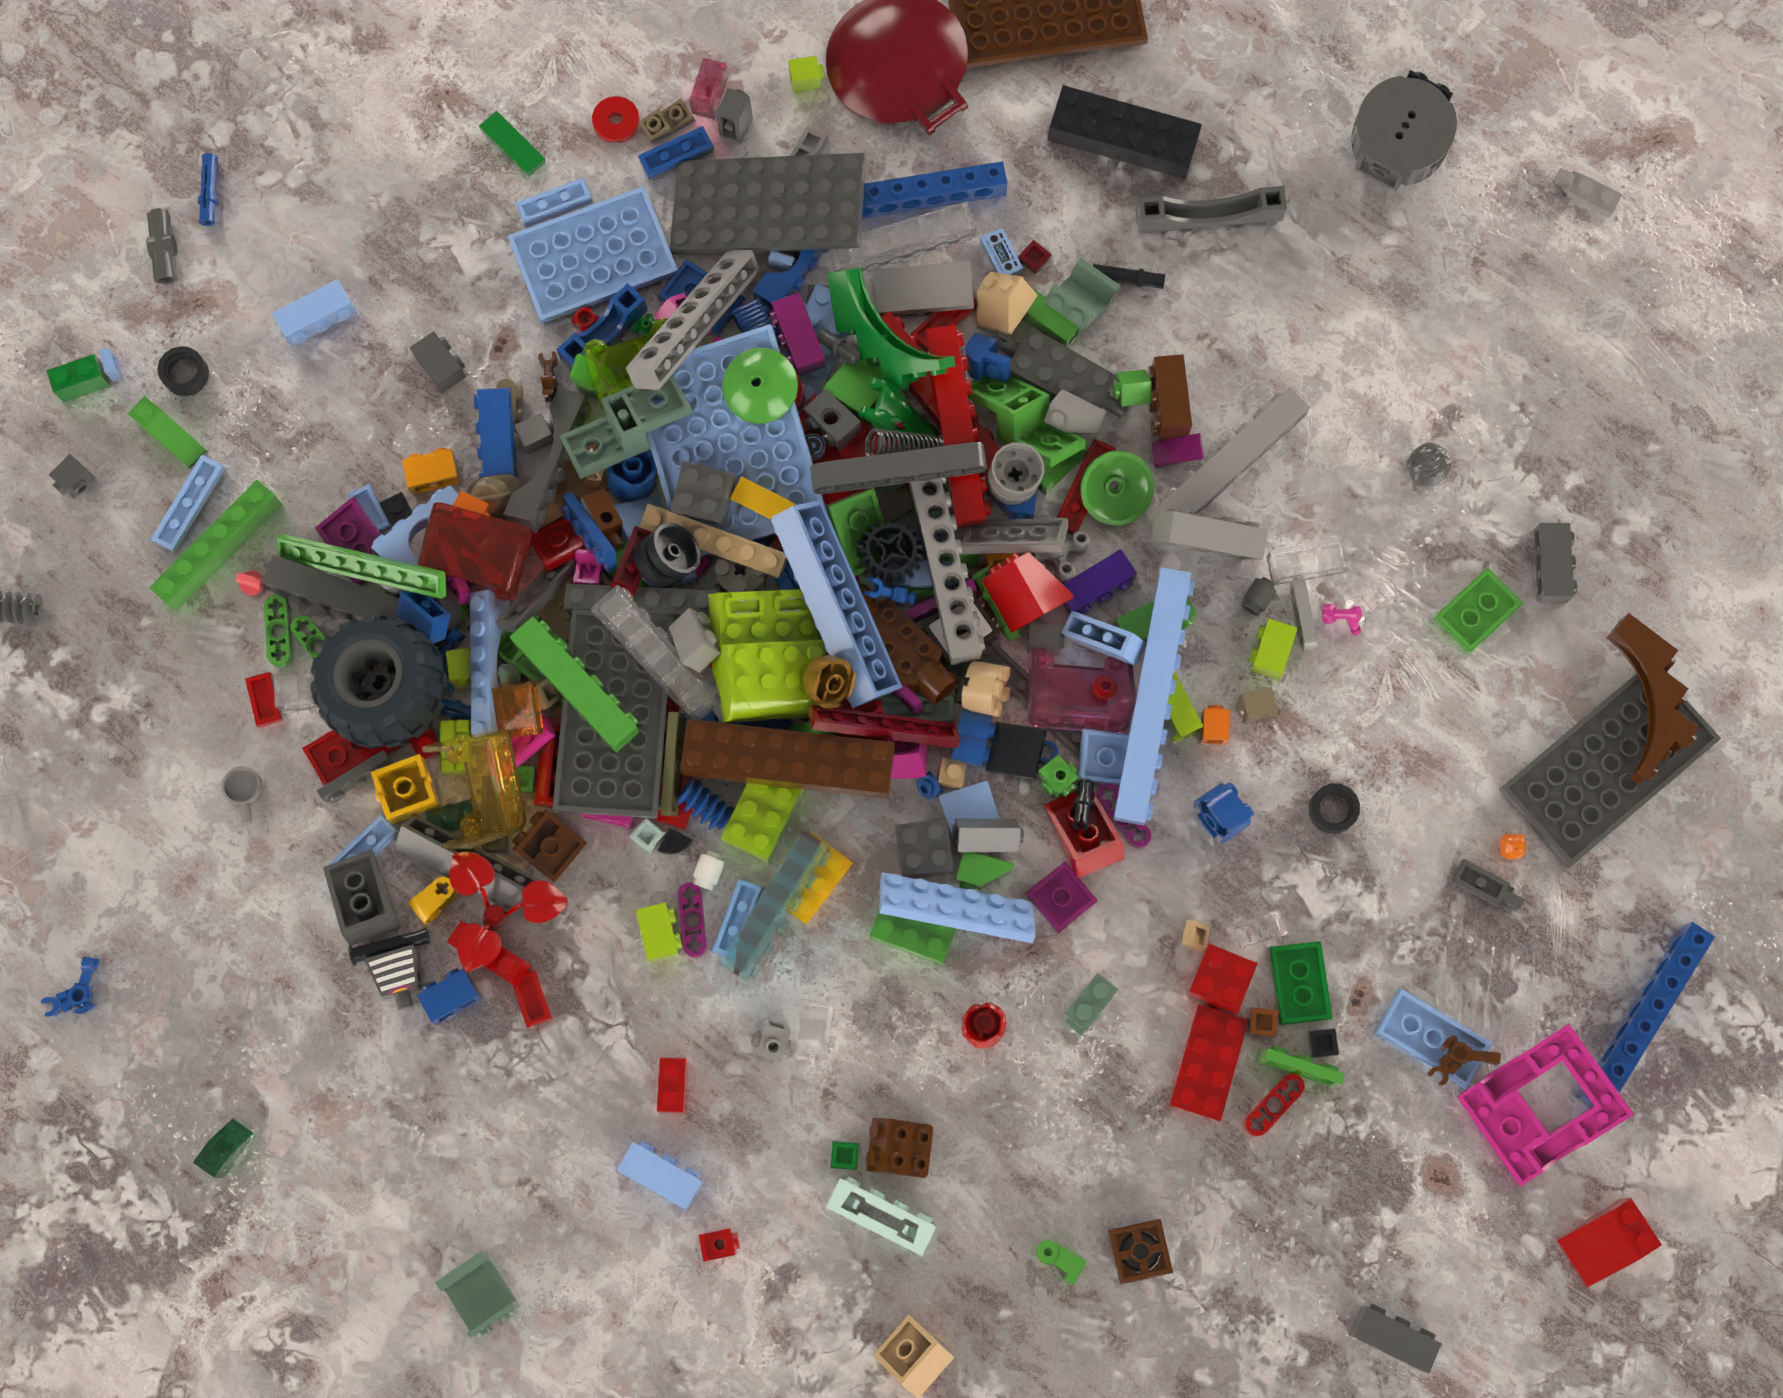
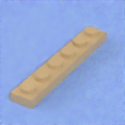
[639,504,787,579]

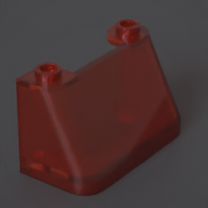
[417,502,533,601]

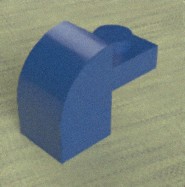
[965,332,1010,382]

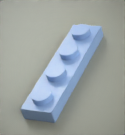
[151,455,226,553]

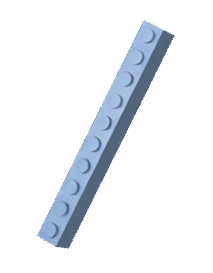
[1113,567,1195,826]

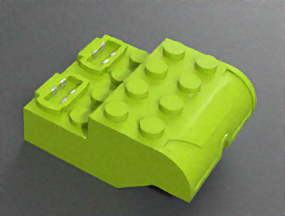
[708,589,826,723]

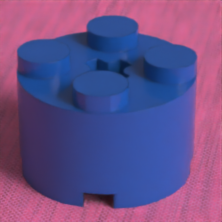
[607,450,657,502]
[1193,782,1254,843]

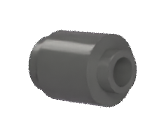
[1241,577,1277,616]

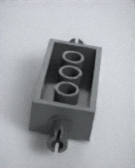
[997,328,1129,419]

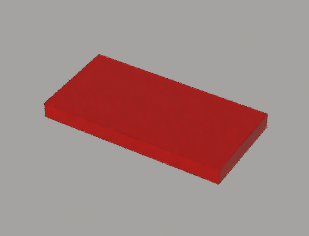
[302,730,415,786]

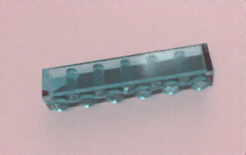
[719,830,831,981]

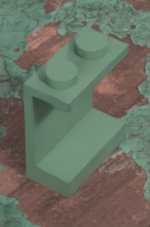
[1044,258,1120,331]
[1060,973,1119,1036]
[435,1251,520,1339]

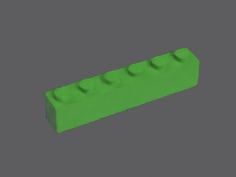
[149,480,282,611]
[510,616,639,753]

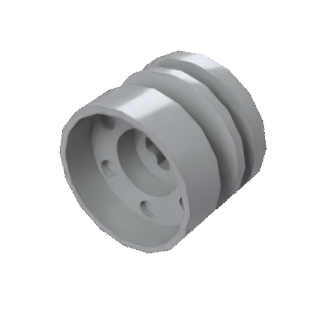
[987,442,1044,505]

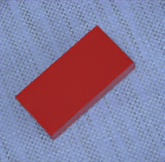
[245,672,283,728]
[513,970,553,1028]

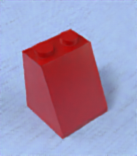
[982,552,1074,633]

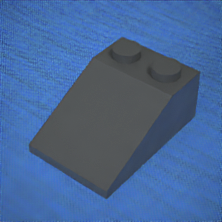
[323,849,400,946]

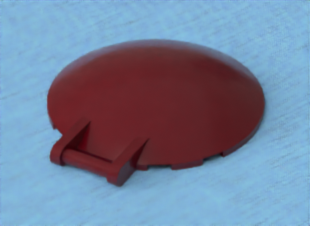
[826,0,969,136]

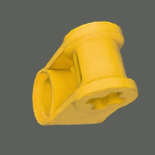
[408,877,459,924]

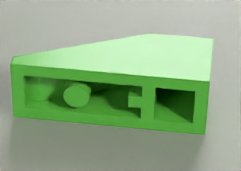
[128,396,207,469]

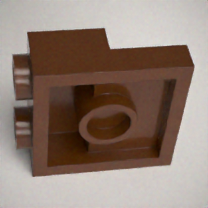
[512,809,587,883]

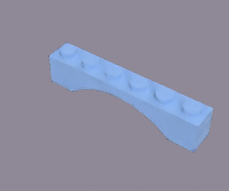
[470,590,512,747]

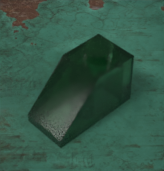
[193,1119,255,1178]

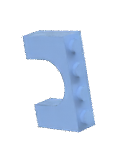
[371,485,490,591]

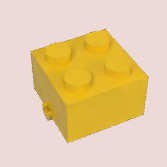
[371,754,442,825]

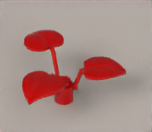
[449,852,568,972]

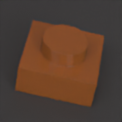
[1249,1007,1278,1037]

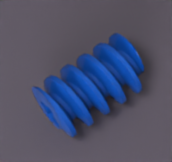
[676,778,734,830]

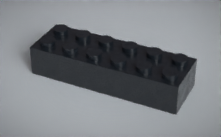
[1047,85,1202,179]

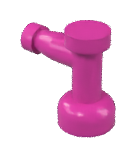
[1322,604,1362,635]

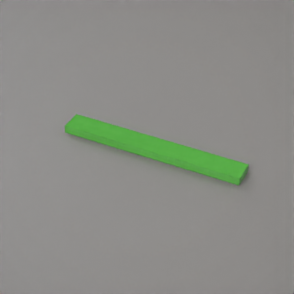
[276,534,446,599]

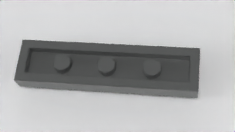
[496,560,576,633]

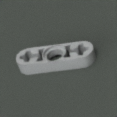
[1290,579,1317,651]

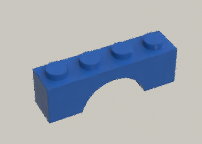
[753,249,829,311]
[556,283,648,370]

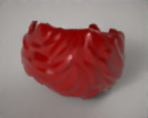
[961,1002,1007,1049]

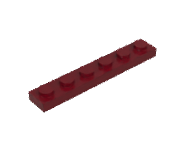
[808,704,961,748]

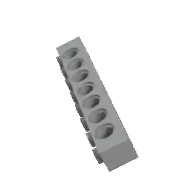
[626,249,760,390]
[909,478,985,665]

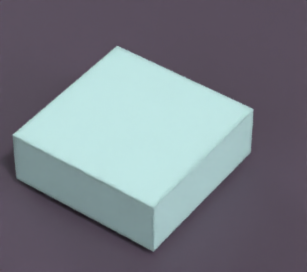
[629,818,666,854]

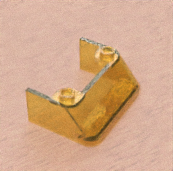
[422,730,526,849]

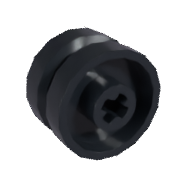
[634,523,701,588]

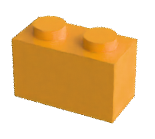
[402,448,461,495]

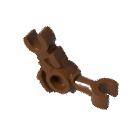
[538,351,558,402]
[1427,1035,1501,1086]

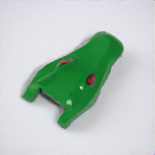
[859,378,939,449]

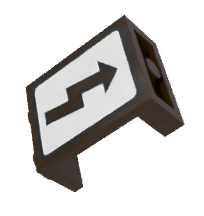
[921,595,1001,671]

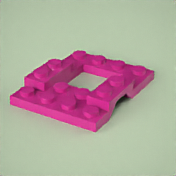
[1457,1023,1634,1187]

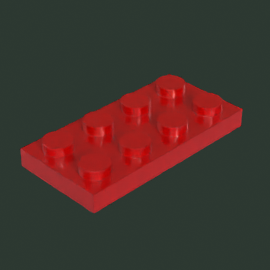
[1169,1004,1249,1122]

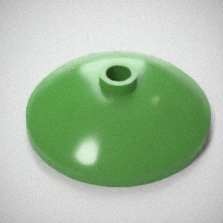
[722,348,798,424]
[1080,451,1154,526]

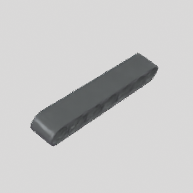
[810,442,987,494]

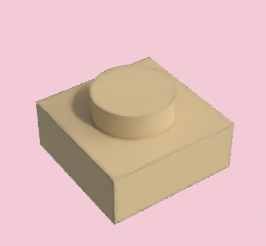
[936,757,967,790]
[1182,920,1210,952]

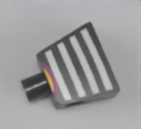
[365,945,422,1011]

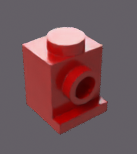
[698,1228,740,1262]

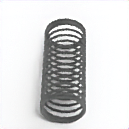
[865,428,944,456]

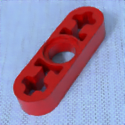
[1244,1074,1305,1137]

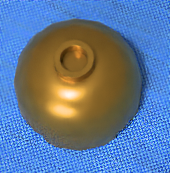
[803,655,856,709]

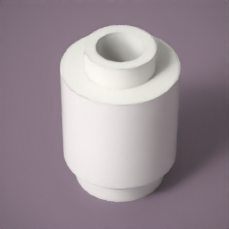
[693,851,725,891]

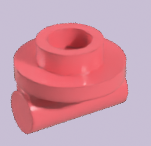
[236,571,265,596]

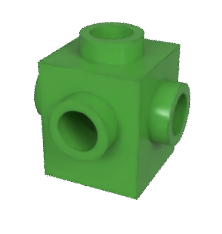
[1038,754,1079,798]

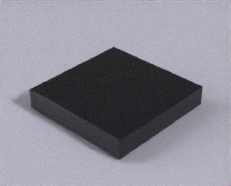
[986,722,1047,780]

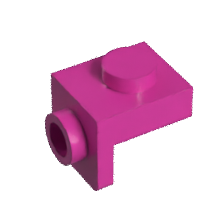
[573,549,603,585]

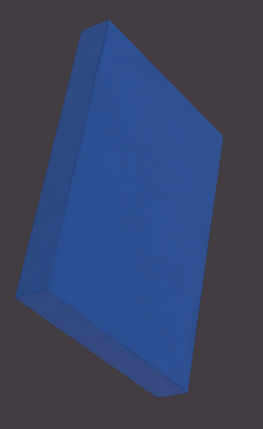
[658,259,746,337]

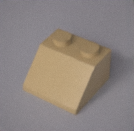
[977,272,1038,334]
[873,1315,954,1398]

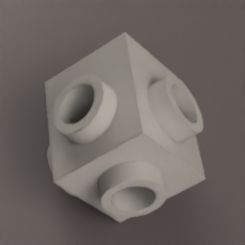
[751,1019,791,1063]

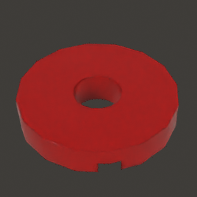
[592,96,640,143]

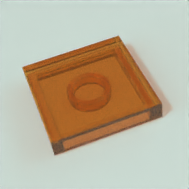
[492,682,544,739]

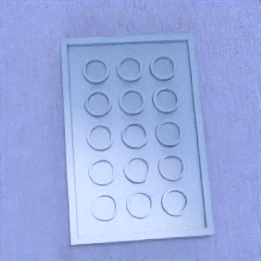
[507,186,678,324]

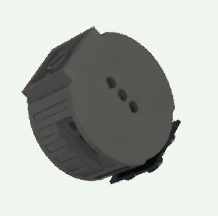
[1351,70,1457,192]

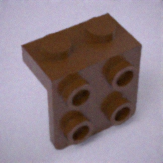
[866,1118,933,1178]

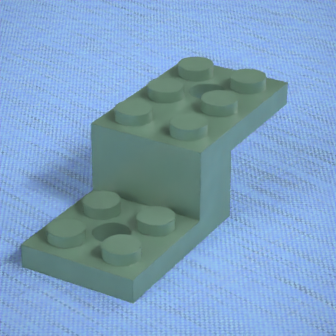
[559,374,692,479]

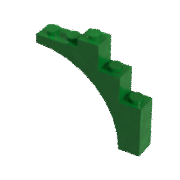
[826,267,955,390]

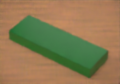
[479,110,546,177]

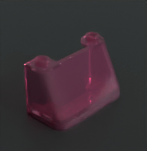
[1028,648,1137,733]

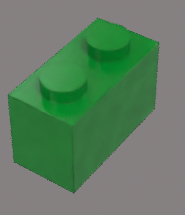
[46,354,110,403]

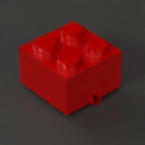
[1188,943,1258,1016]

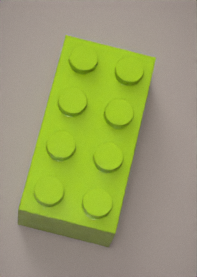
[721,783,805,864]

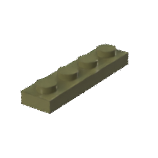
[659,712,686,817]

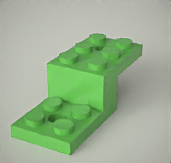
[968,375,1086,468]

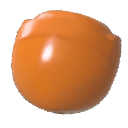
[1499,833,1526,860]

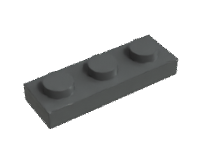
[316,750,394,804]

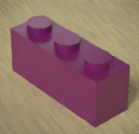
[769,293,826,376]

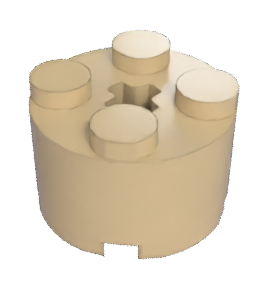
[962,661,1010,717]

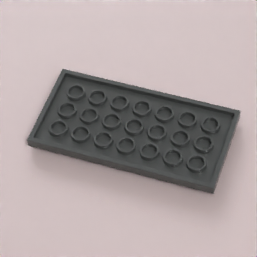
[670,153,866,255]
[553,609,675,819]
[1499,674,1721,868]

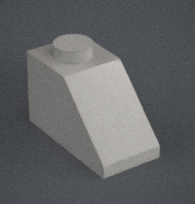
[1044,389,1106,433]

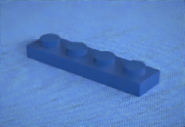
[561,493,617,572]

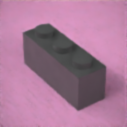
[1533,523,1577,603]
[1349,1303,1442,1374]

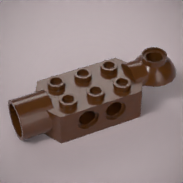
[857,582,959,705]

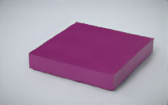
[1025,861,1098,934]

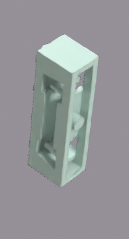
[826,1176,936,1256]

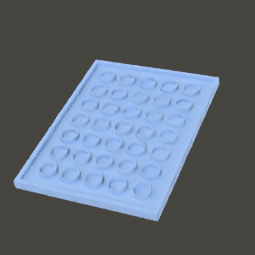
[632,324,829,557]

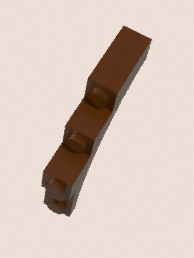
[1606,613,1699,784]

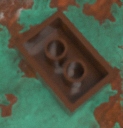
[1148,354,1192,442]

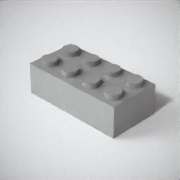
[1151,507,1268,560]

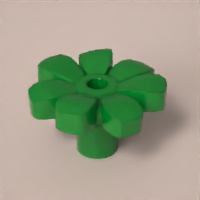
[632,313,661,343]

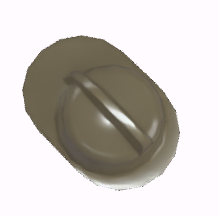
[467,474,524,517]

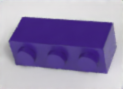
[1063,549,1137,615]

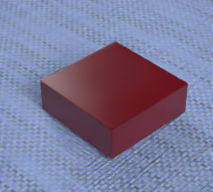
[1018,240,1052,275]

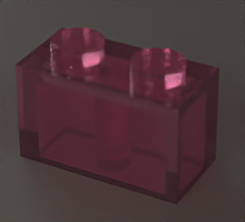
[689,58,728,120]

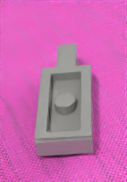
[1553,168,1623,217]

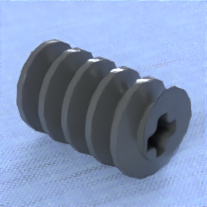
[0,590,43,625]

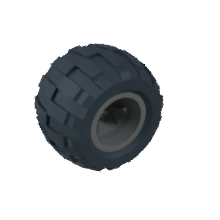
[310,615,447,749]

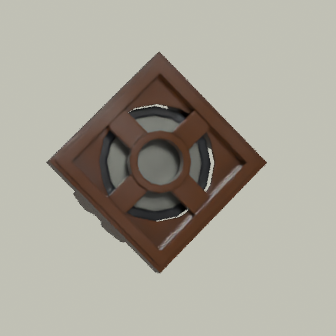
[1107,1219,1173,1285]

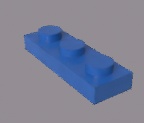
[638,126,714,179]

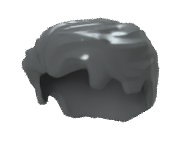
[1406,442,1452,487]

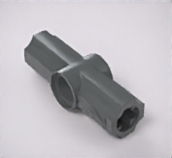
[146,208,178,285]

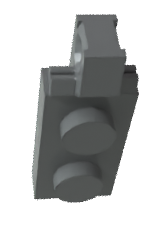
[1450,859,1525,911]

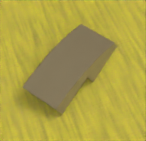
[639,98,695,142]

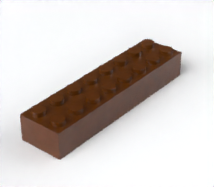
[680,719,895,799]

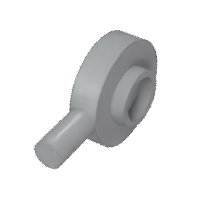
[222,766,263,825]

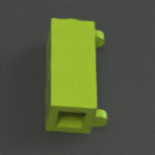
[1166,673,1204,743]

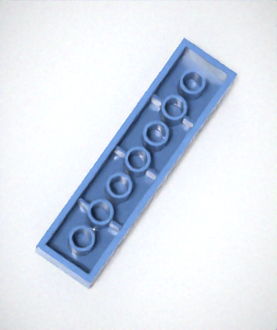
[770,500,903,708]

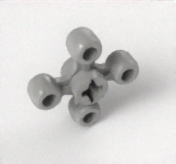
[1019,515,1090,584]

